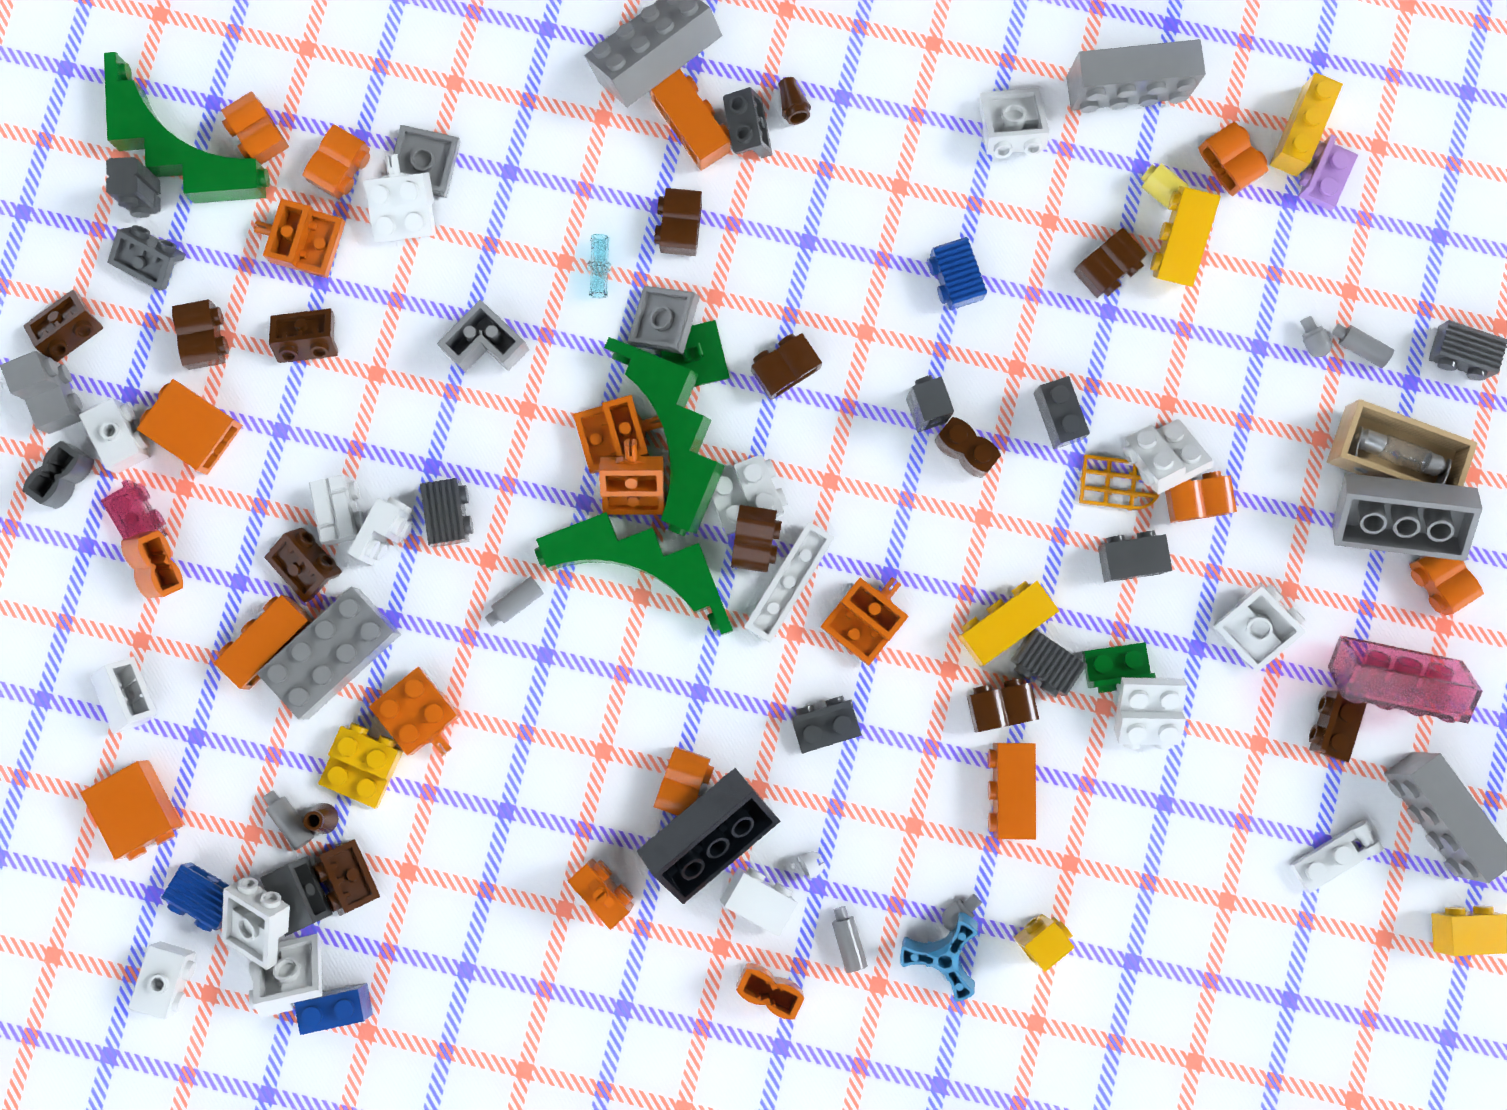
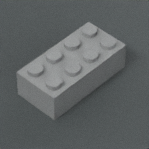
[584,0,723,108]
[1066,39,1206,113]
[1332,473,1483,561]
[257,586,402,720]
[1384,752,1507,884]

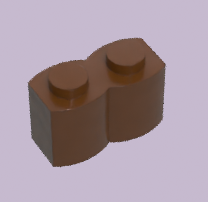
[654,188,702,256]
[1073,228,1147,298]
[172,299,229,370]
[750,333,823,401]
[934,417,1001,478]
[731,505,782,573]
[966,678,1040,733]

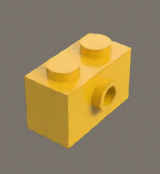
[1431,905,1507,956]
[1013,914,1075,972]

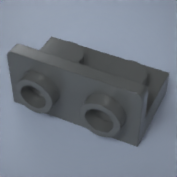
[723,87,773,158]
[107,225,186,291]
[791,695,862,754]

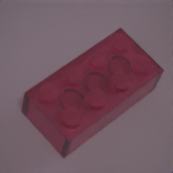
[1328,635,1483,724]

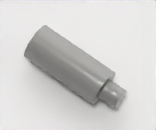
[1331,323,1395,368]
[485,576,544,627]
[263,790,315,851]
[832,906,868,973]

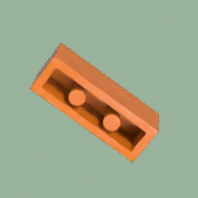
[650,68,731,171]
[214,595,314,690]
[987,743,1036,840]

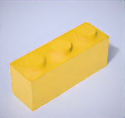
[1269,72,1343,177]
[1150,186,1221,287]
[958,581,1059,667]

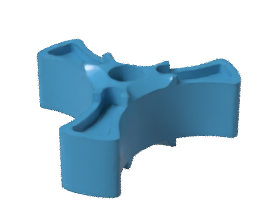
[900,912,978,1002]

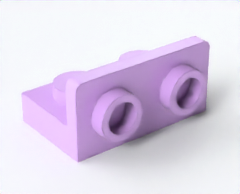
[1298,134,1359,211]

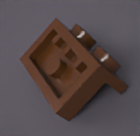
[23,290,103,362]
[269,308,338,363]
[264,528,342,603]
[1309,691,1367,763]
[313,839,381,916]

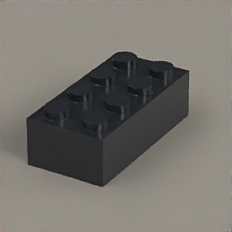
[636,768,781,904]

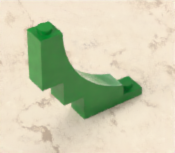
[104,52,270,204]
[604,337,725,537]
[534,512,733,636]

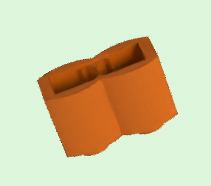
[221,91,289,165]
[1198,121,1269,197]
[302,124,370,200]
[1165,471,1237,523]
[121,530,183,598]
[1409,556,1484,616]
[653,746,714,816]
[736,963,805,1020]

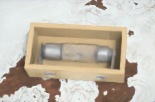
[1326,399,1478,486]

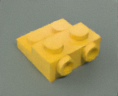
[318,722,403,809]

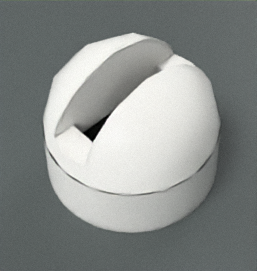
[798,851,825,880]

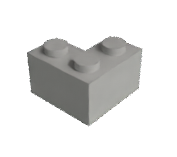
[437,299,530,373]
[0,351,83,434]

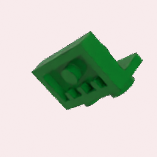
[1082,642,1156,693]

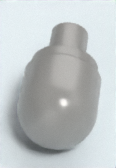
[1300,316,1332,357]
[942,894,982,931]

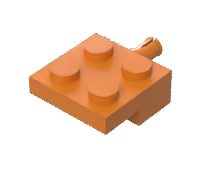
[254,198,346,279]
[573,395,663,474]
[599,439,665,515]
[820,577,909,666]
[368,667,461,757]
[567,858,634,930]

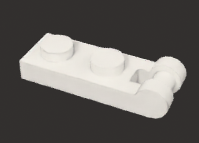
[1289,820,1384,893]

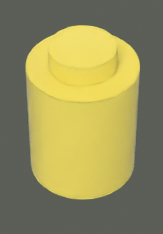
[1141,163,1189,210]

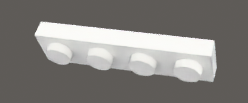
[744,521,835,644]

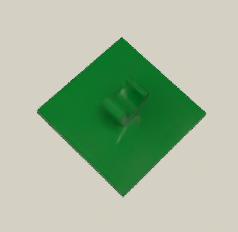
[661,320,730,387]

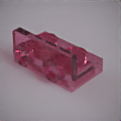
[101,479,168,540]

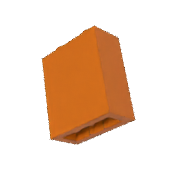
[136,379,243,475]
[80,760,183,861]

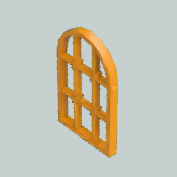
[1079,454,1160,511]

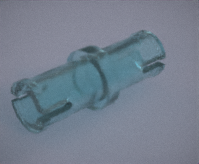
[587,234,611,299]

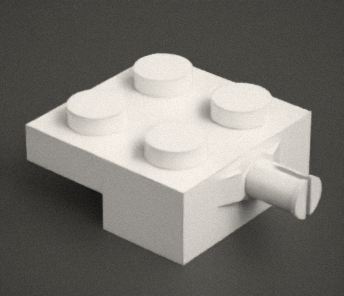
[363,154,436,243]

